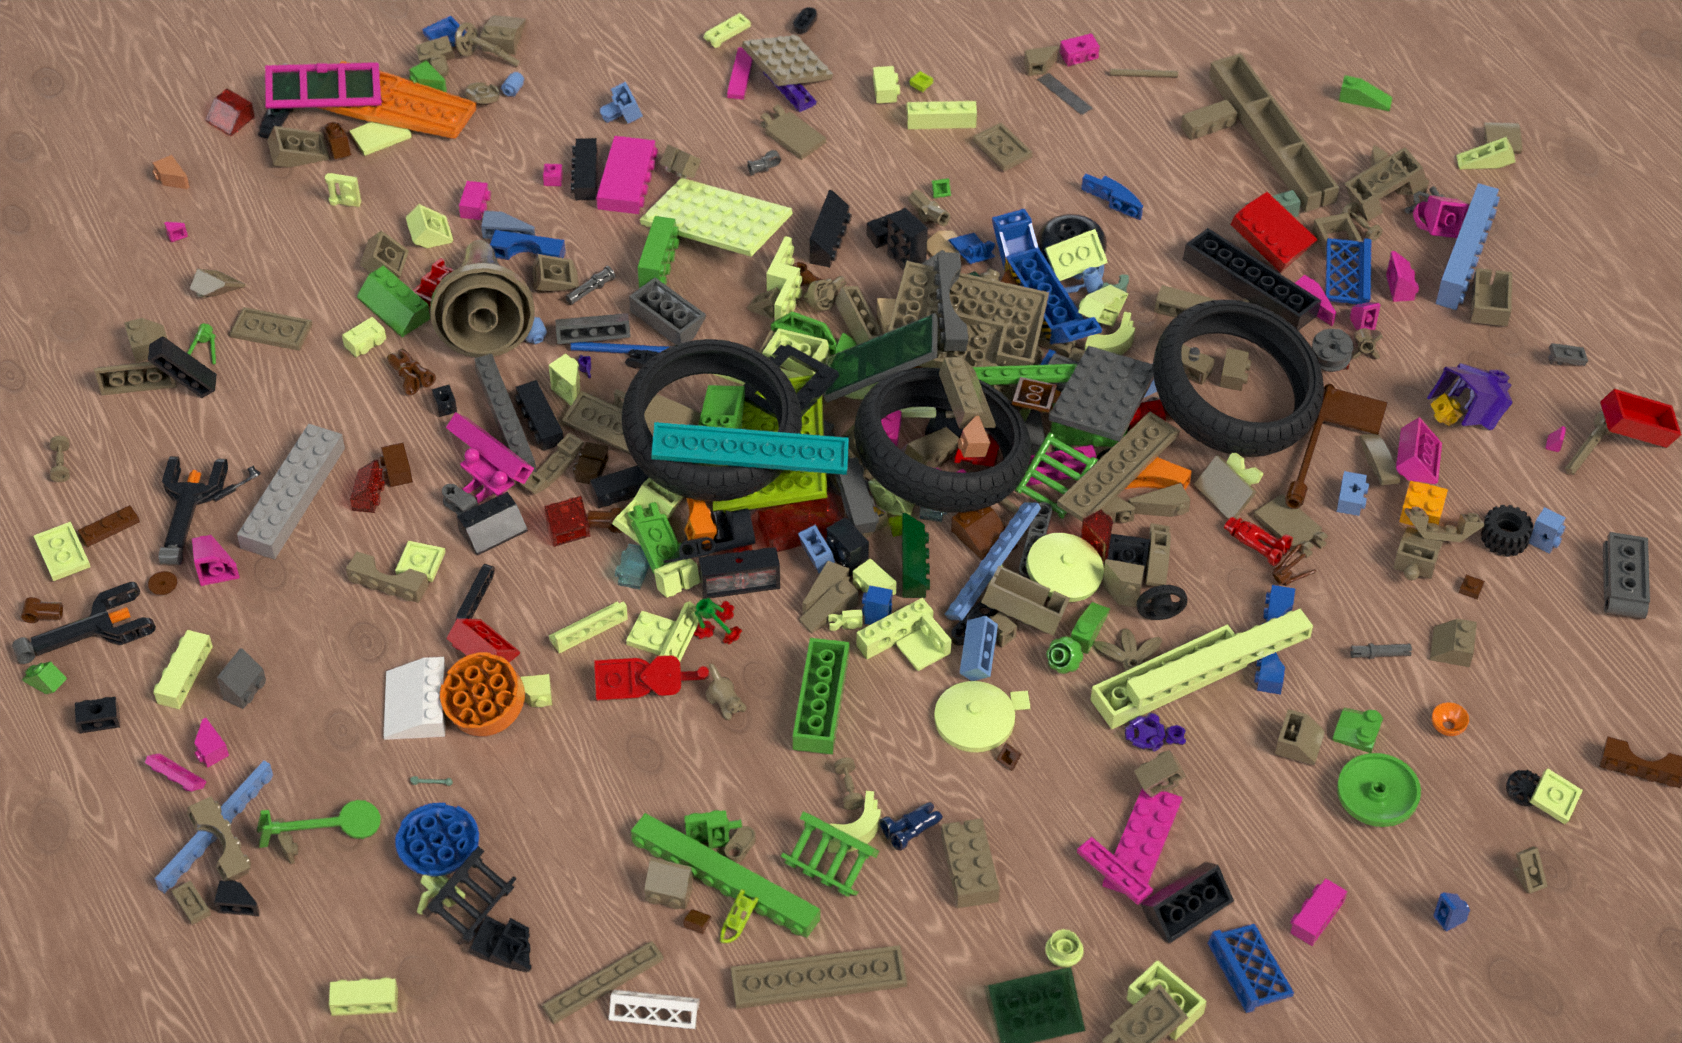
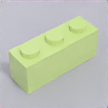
[329,978,398,1016]

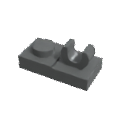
[1548,343,1588,366]

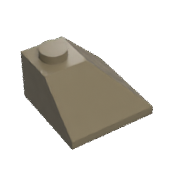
[190,269,245,298]

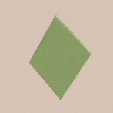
[1010,691,1031,710]

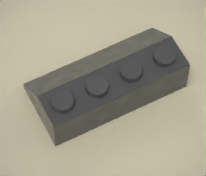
[629,278,706,345]

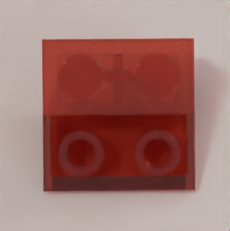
[350,460,385,513]
[544,496,590,547]

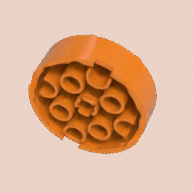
[440,652,525,736]

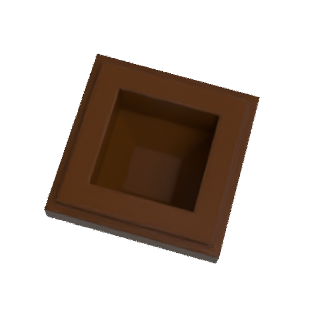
[996,743,1022,771]

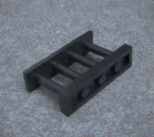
[421,846,516,946]

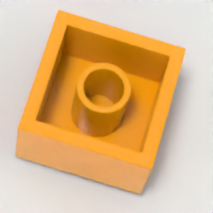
[1399,481,1448,526]

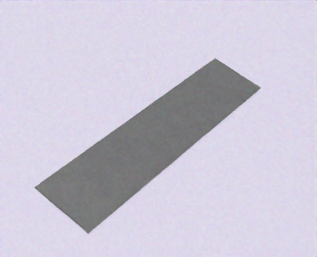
[1037,73,1093,115]

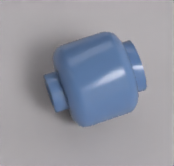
[525,316,547,344]

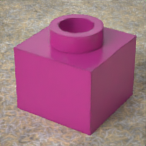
[543,164,563,186]

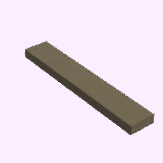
[542,941,664,1024]

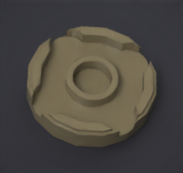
[465,82,500,104]

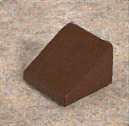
[683,909,711,934]

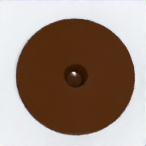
[148,571,178,595]

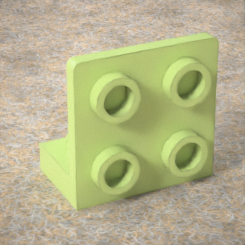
[896,613,951,671]

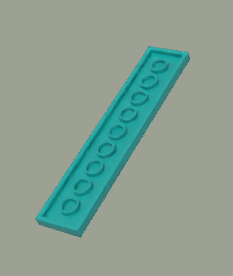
[651,422,849,475]

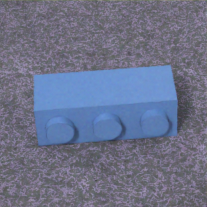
[959,616,998,681]

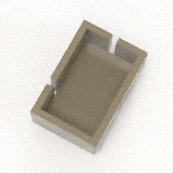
[1471,268,1512,326]

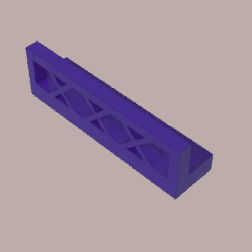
[763,71,817,112]

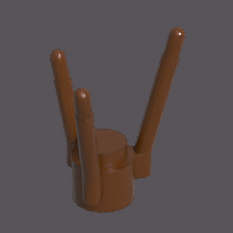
[1272,544,1317,586]

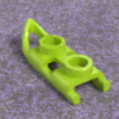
[720,889,759,943]

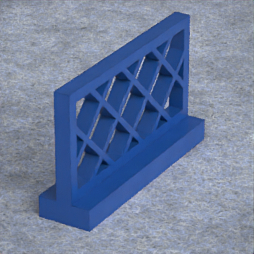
[1325,238,1371,304]
[1207,924,1294,1013]

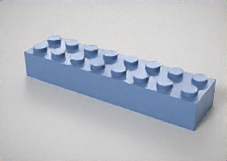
[1436,183,1500,310]

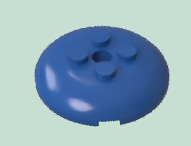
[395,803,479,877]

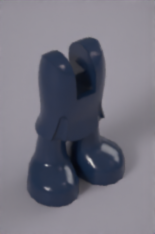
[879,802,943,850]

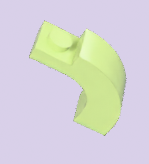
[1085,312,1135,355]
[828,791,881,853]

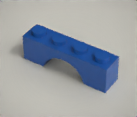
[490,230,566,260]

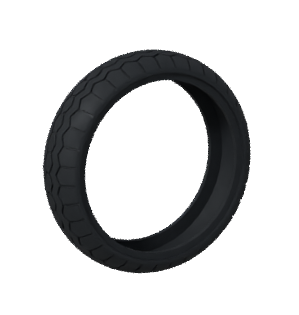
[1153,299,1324,457]
[622,339,802,501]
[854,367,1031,512]

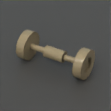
[1341,202,1383,242]
[50,436,70,482]
[834,758,864,810]

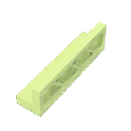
[549,601,628,653]

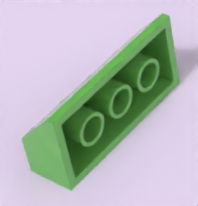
[357,265,430,337]

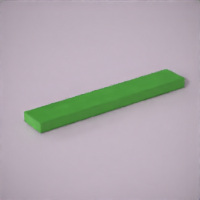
[972,364,1077,385]

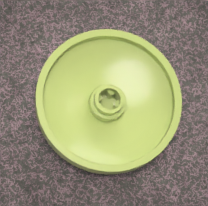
[1026,533,1104,602]
[934,681,1015,752]

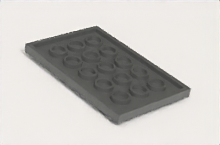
[1049,346,1154,442]

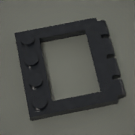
[743,344,840,419]

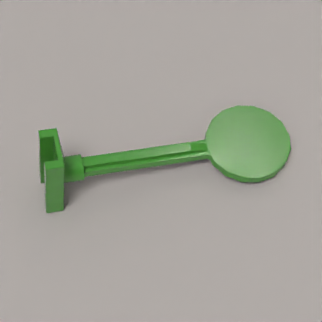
[257,800,381,848]

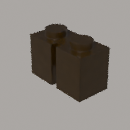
[573,442,609,485]

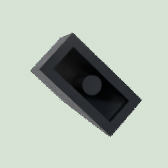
[214,880,260,916]

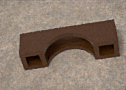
[1599,736,1682,789]

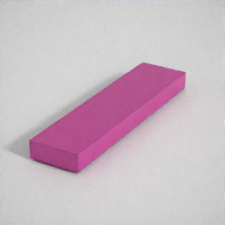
[727,47,753,100]
[1077,837,1153,905]

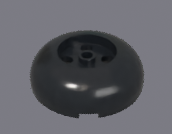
[1036,214,1107,265]

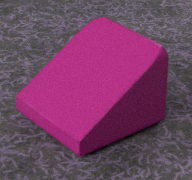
[164,222,188,242]
[1546,426,1566,452]

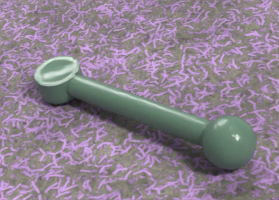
[410,776,453,786]

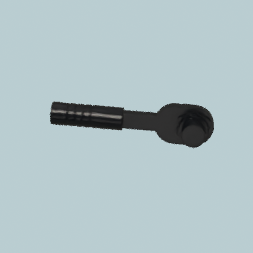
[213,465,262,502]

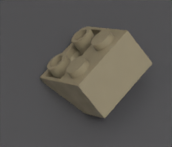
[1275,709,1325,766]

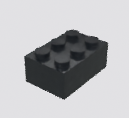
[887,208,928,270]

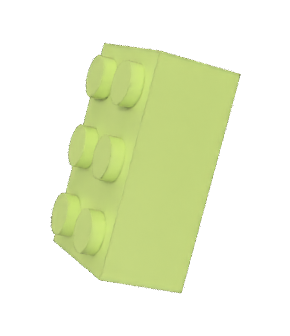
[1127,960,1206,1041]

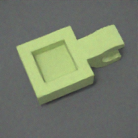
[828,609,863,631]

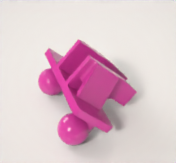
[460,448,514,503]

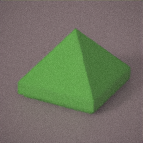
[932,178,951,198]

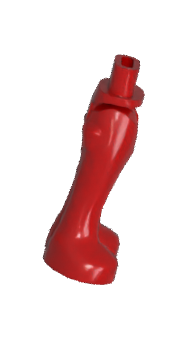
[1224,516,1293,566]

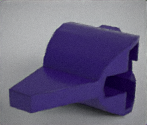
[578,355,592,378]

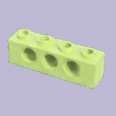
[856,598,933,659]

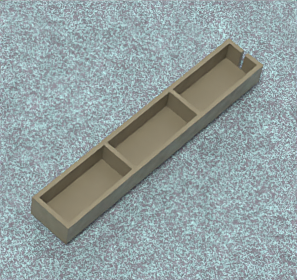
[1209,53,1339,212]

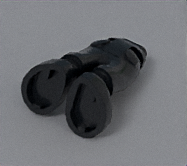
[258,86,300,139]

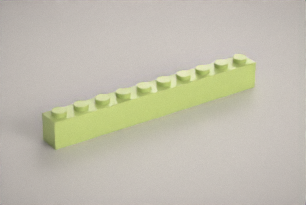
[1126,609,1313,710]

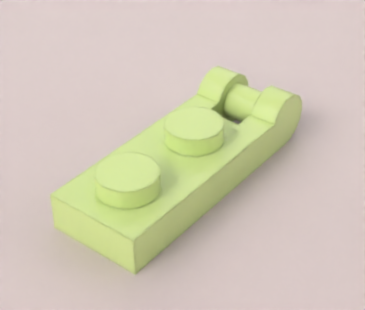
[704,13,751,48]

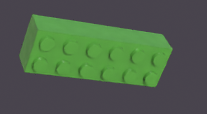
[793,638,850,754]

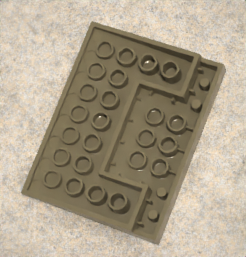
[882,261,1049,388]

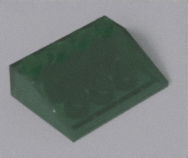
[984,967,1086,1043]

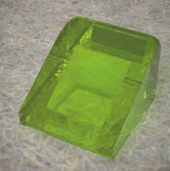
[888,516,902,537]

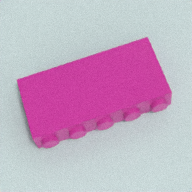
[597,136,658,214]

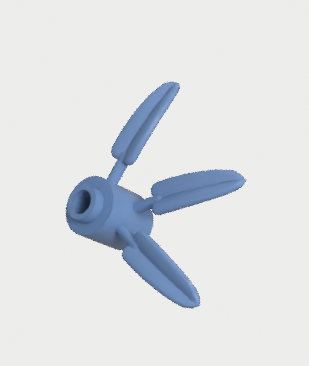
[1064,264,1104,294]

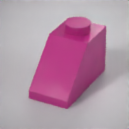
[1350,302,1381,330]
[194,717,229,768]

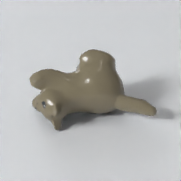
[706,663,747,720]

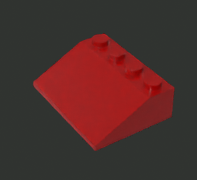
[1230,192,1318,273]

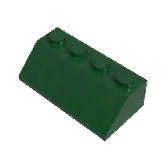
[902,513,930,598]

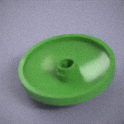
[1337,753,1421,827]

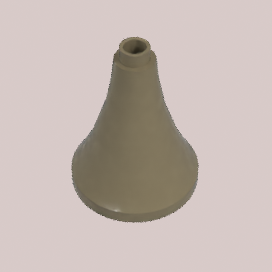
[430,240,535,357]

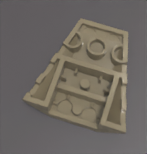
[644,394,701,435]

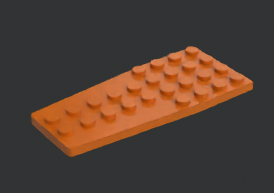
[313,61,476,138]

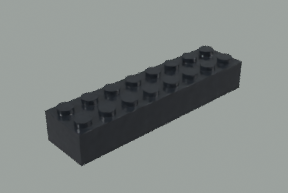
[1182,228,1322,331]

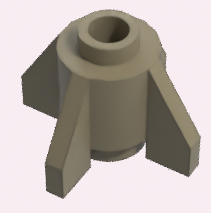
[1351,328,1383,359]

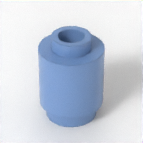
[501,72,524,97]

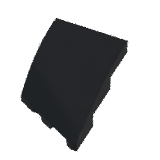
[468,915,532,972]

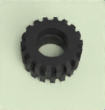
[1481,505,1533,557]

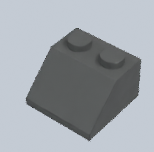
[217,648,266,709]

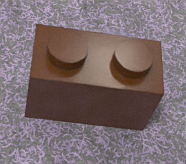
[379,442,413,487]

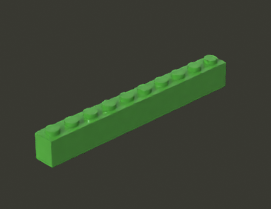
[631,813,820,938]

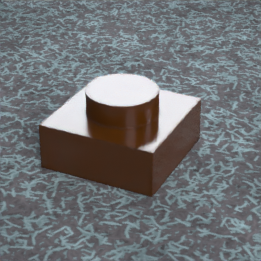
[1459,574,1485,599]

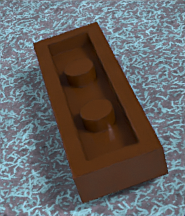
[78,505,140,548]

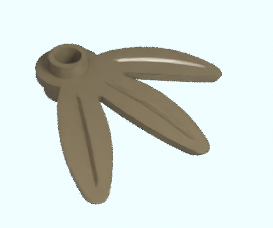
[1093,628,1162,671]

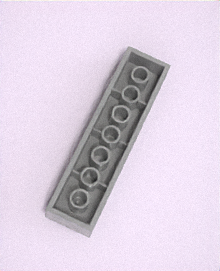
[237,424,345,560]

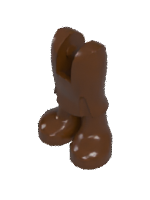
[387,349,436,395]

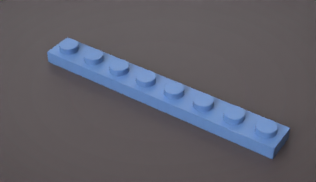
[945,502,1041,621]
[155,761,273,893]

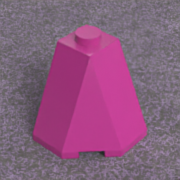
[192,535,240,586]

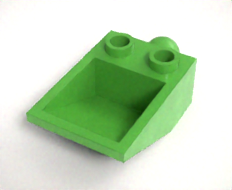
[698,385,745,429]

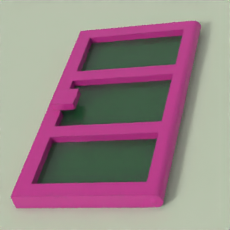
[265,62,382,109]

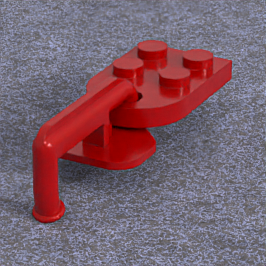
[594,655,709,701]

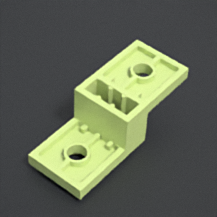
[766,236,802,321]
[612,478,684,544]

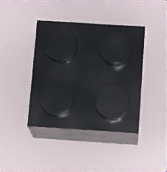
[826,517,869,576]

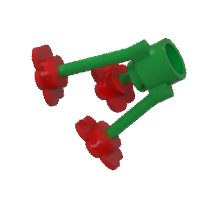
[693,598,742,645]

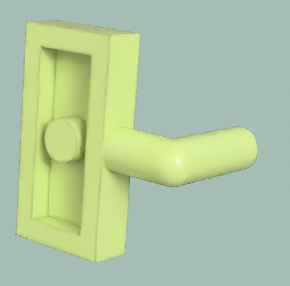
[417,875,465,914]

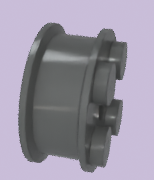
[1312,329,1353,372]

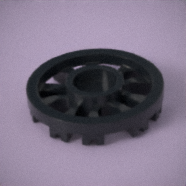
[1506,770,1540,806]

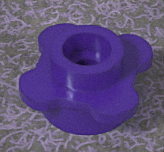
[1166,725,1186,745]

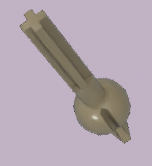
[1565,410,1613,475]

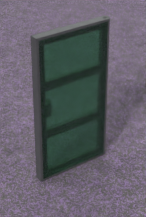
[824,313,938,403]

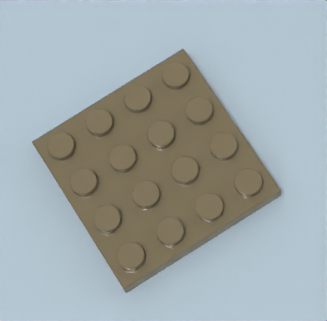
[741,35,833,86]

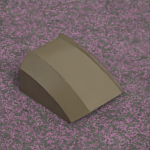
[532,254,579,291]

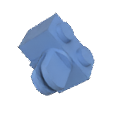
[600,82,643,123]

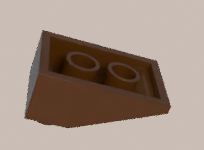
[1012,377,1057,413]
[951,507,1018,560]

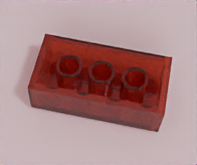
[758,492,842,552]

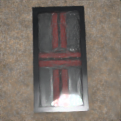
[699,547,780,599]

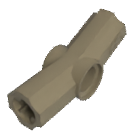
[908,190,951,226]

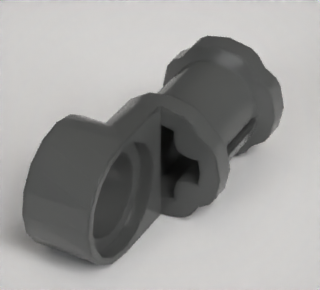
[747,150,781,176]

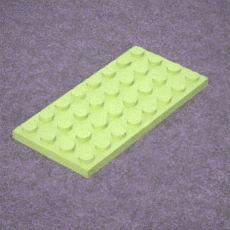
[640,178,793,257]

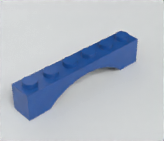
[1254,585,1295,695]

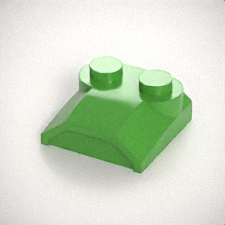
[1332,708,1383,753]

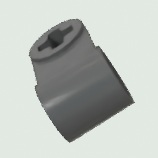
[442,484,478,515]

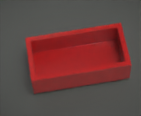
[1600,389,1682,448]

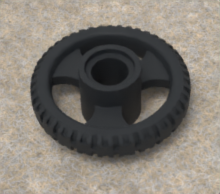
[1136,585,1188,620]

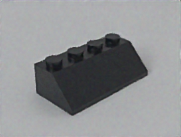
[809,189,852,268]
[1140,862,1234,944]

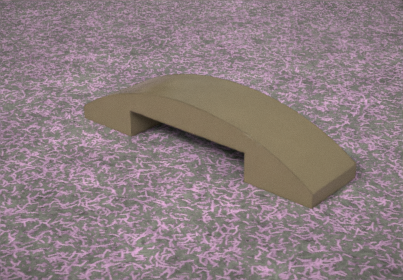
[520,433,584,494]

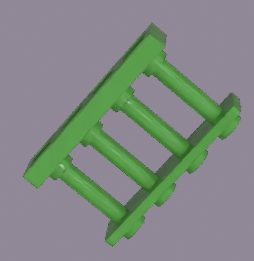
[781,811,880,897]

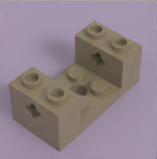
[1345,147,1428,222]

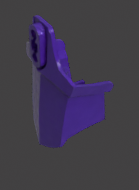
[1427,363,1513,430]

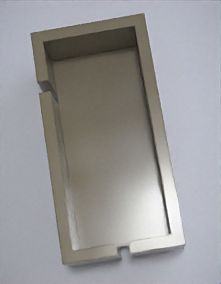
[981,566,1070,635]
[941,818,1000,908]

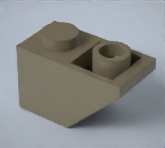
[1024,46,1058,76]
[1094,497,1135,525]

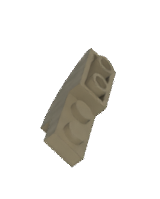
[1146,523,1171,586]

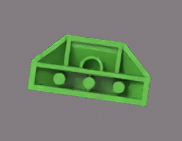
[771,311,837,356]

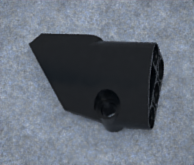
[663,507,755,563]

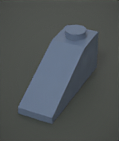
[481,211,536,239]

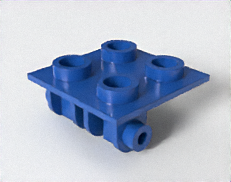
[948,233,995,264]

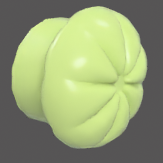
[1045,929,1084,968]

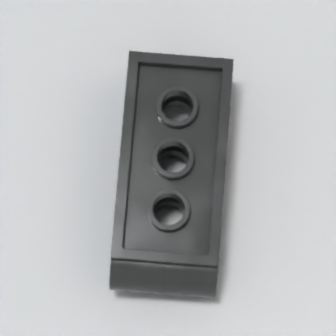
[1603,532,1650,619]

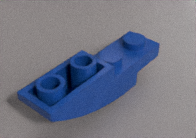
[1081,174,1143,220]

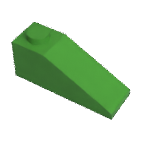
[1339,75,1393,111]
[1071,602,1110,654]

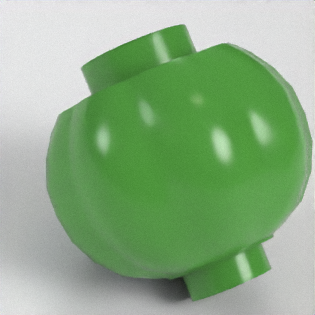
[1046,636,1083,674]

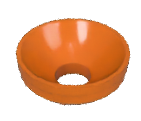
[1432,702,1469,736]

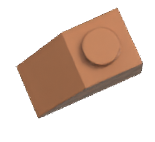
[152,155,190,189]
[958,416,990,457]

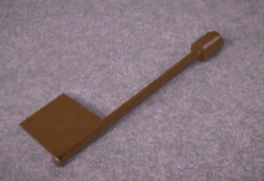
[1285,384,1388,509]

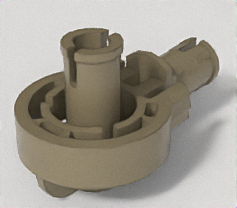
[804,276,846,311]

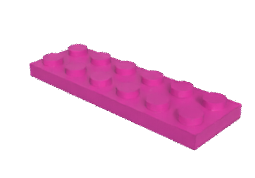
[1102,787,1183,894]

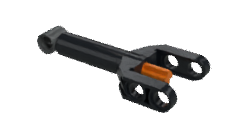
[159,456,228,565]
[12,582,156,664]

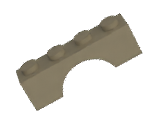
[346,551,429,603]
[186,796,251,881]

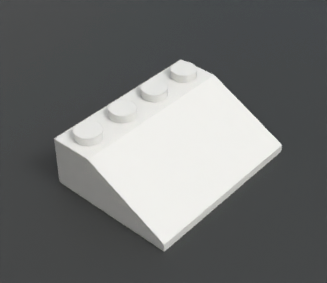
[384,657,447,740]

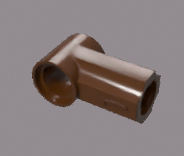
[587,508,624,533]
[21,597,63,623]

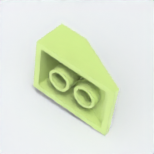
[762,328,830,376]

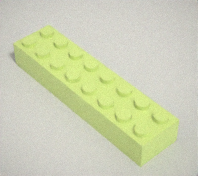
[1091,624,1247,729]

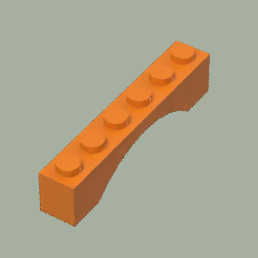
[684,462,717,544]

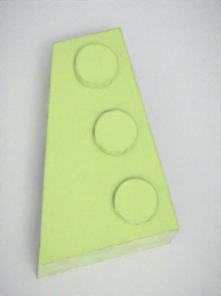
[1078,285,1128,326]

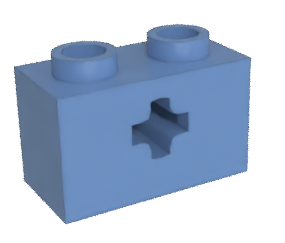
[1337,471,1369,516]
[1529,507,1566,554]
[798,525,835,573]

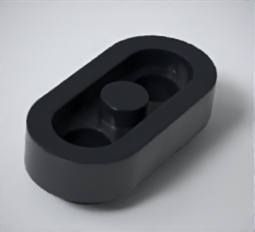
[793,7,817,34]

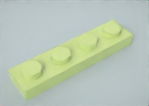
[659,601,699,661]

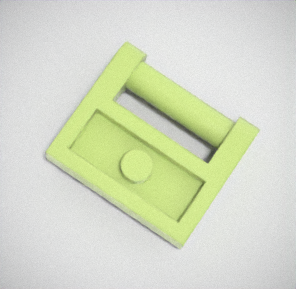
[325,173,361,207]

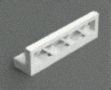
[609,990,700,1029]

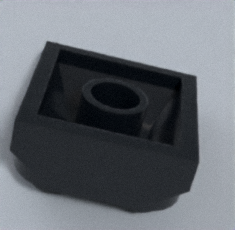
[1108,534,1150,577]

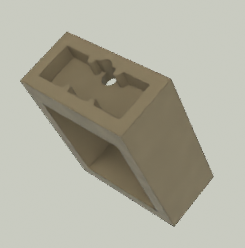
[1312,213,1363,261]

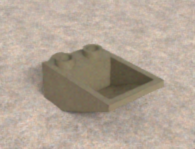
[1393,526,1444,581]

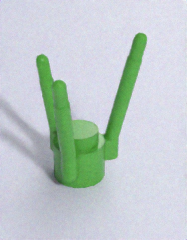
[187,324,216,365]

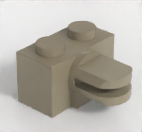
[415,36,455,78]
[1134,750,1186,798]

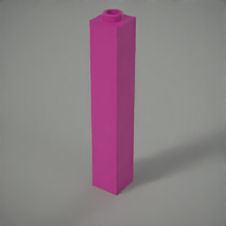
[446,412,534,484]

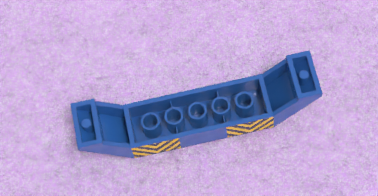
[992,208,1102,344]

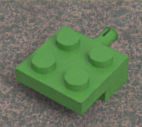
[684,810,742,849]

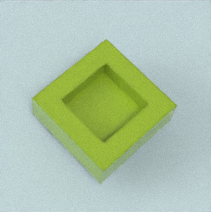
[909,71,933,92]

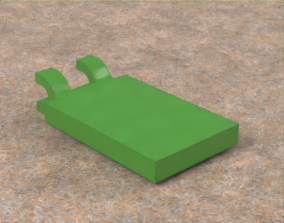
[627,502,679,574]

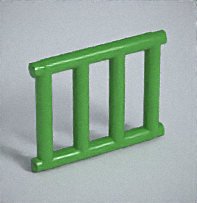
[1015,432,1098,519]

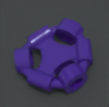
[1125,713,1166,751]

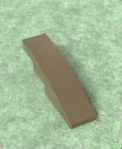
[1359,433,1401,485]

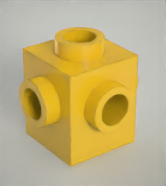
[1430,393,1463,426]

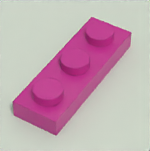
[145,753,206,792]

